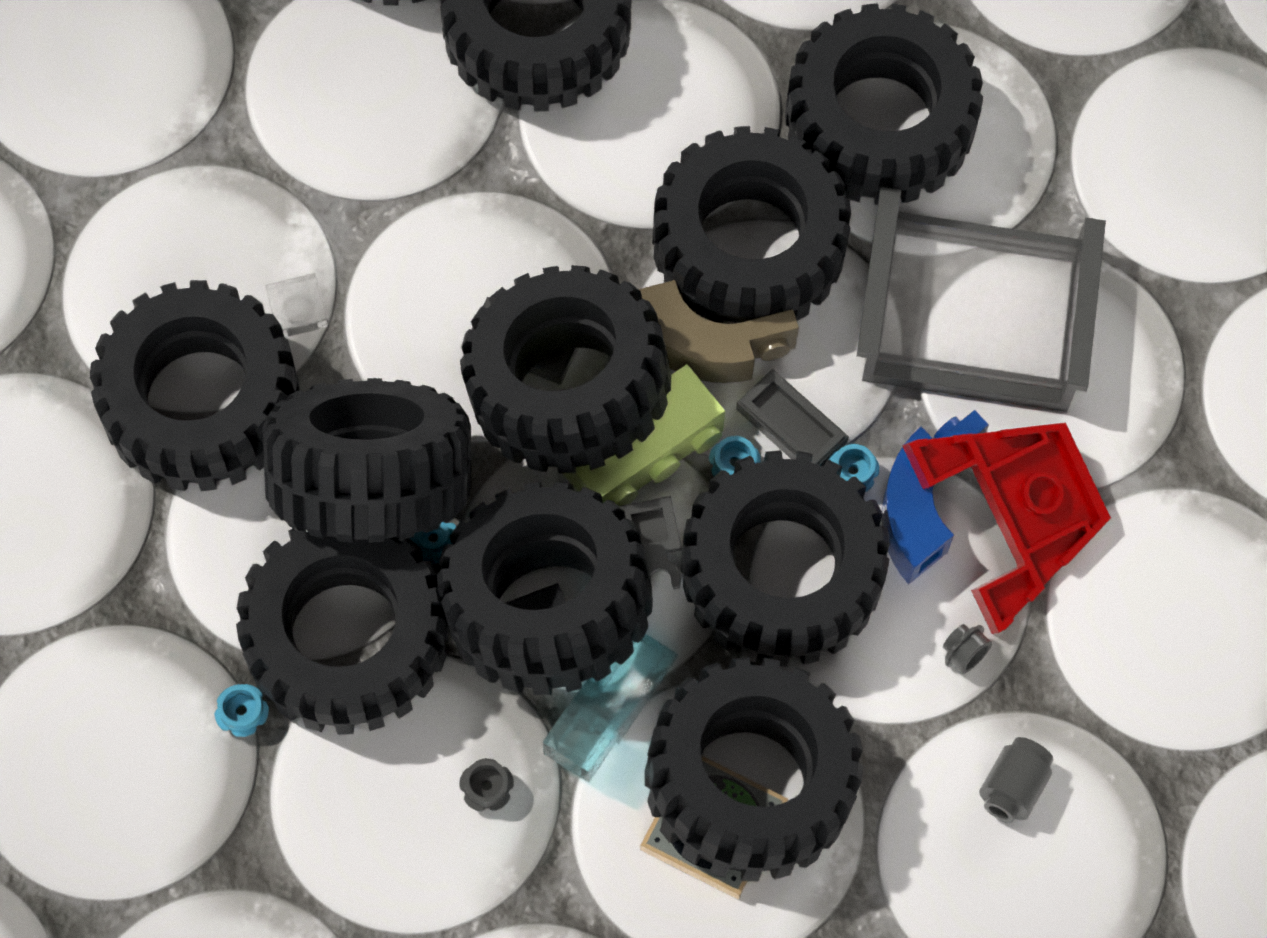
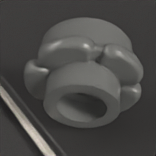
[943,624,992,674]
[459,758,514,812]

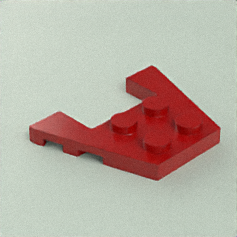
[902,422,1111,634]

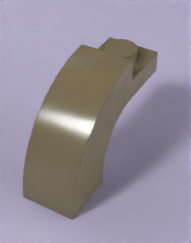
[639,280,799,383]

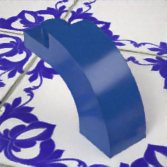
[882,410,989,585]

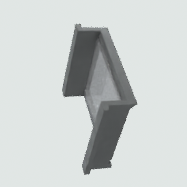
[856,187,1106,412]

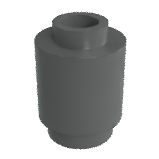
[979,737,1054,822]

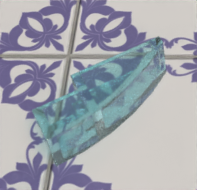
[542,634,678,783]

